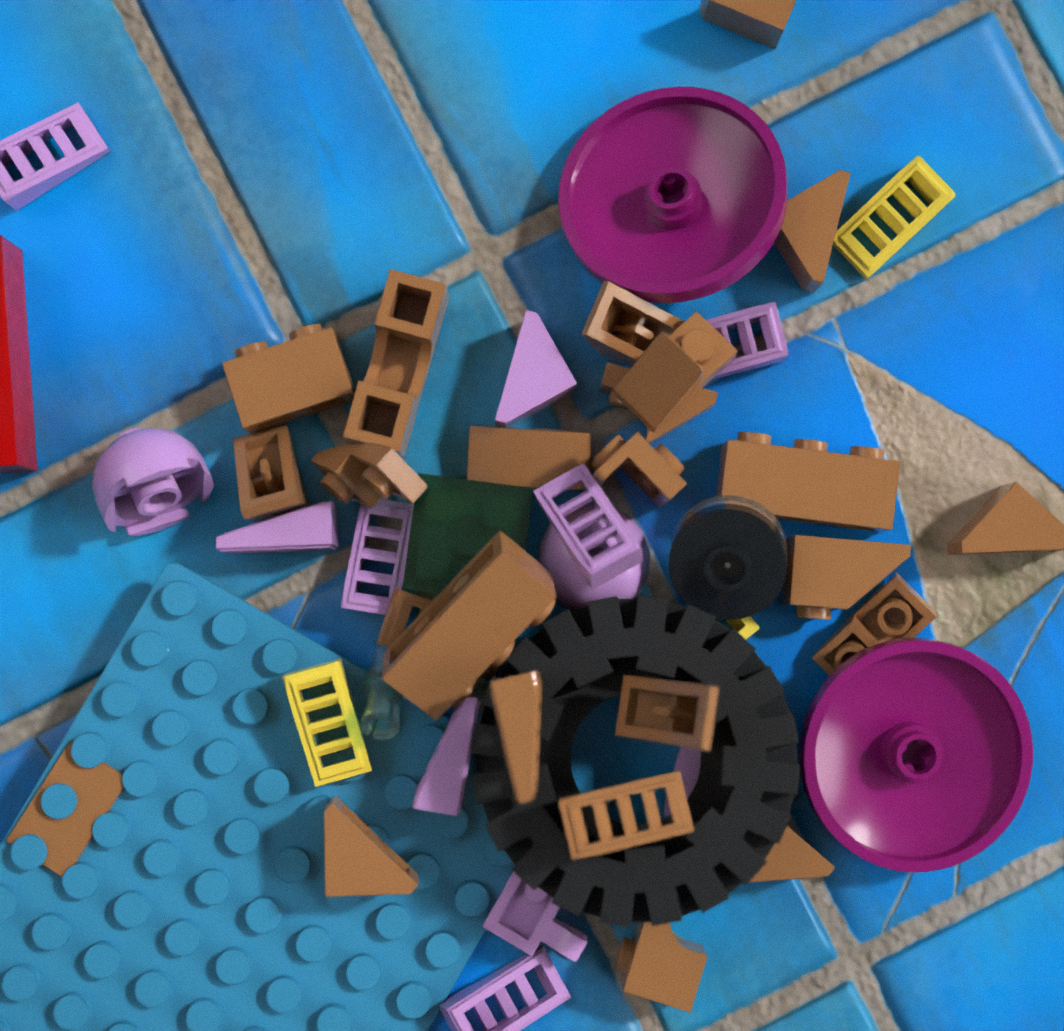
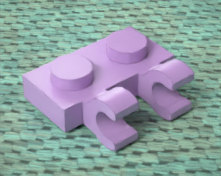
[482,871,588,962]

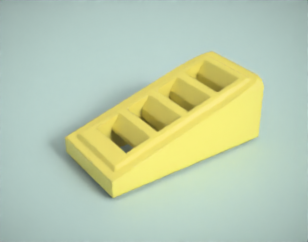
[833,155,956,280]
[282,658,372,787]

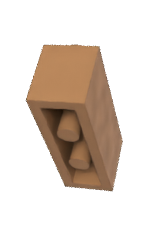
[714,432,900,533]
[382,530,557,721]

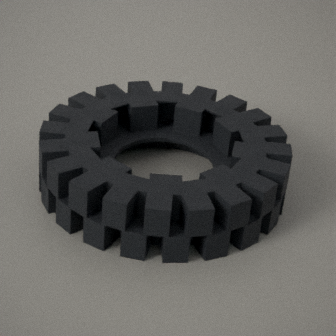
[471,595,800,927]

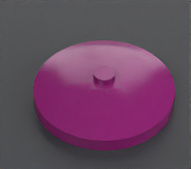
[558,87,788,303]
[799,638,1033,872]

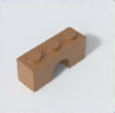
[343,269,449,458]
[614,922,708,1013]

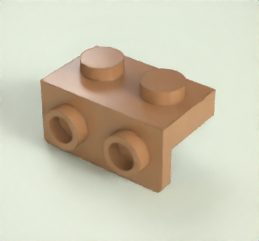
[591,432,687,508]

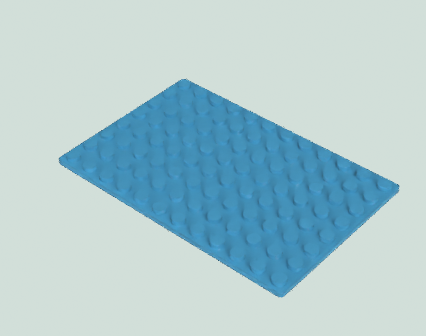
[0,563,515,1031]

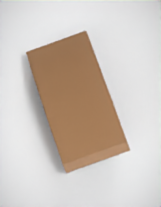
[467,425,592,490]
[311,443,428,508]
[812,572,937,676]

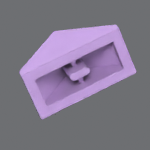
[495,310,577,427]

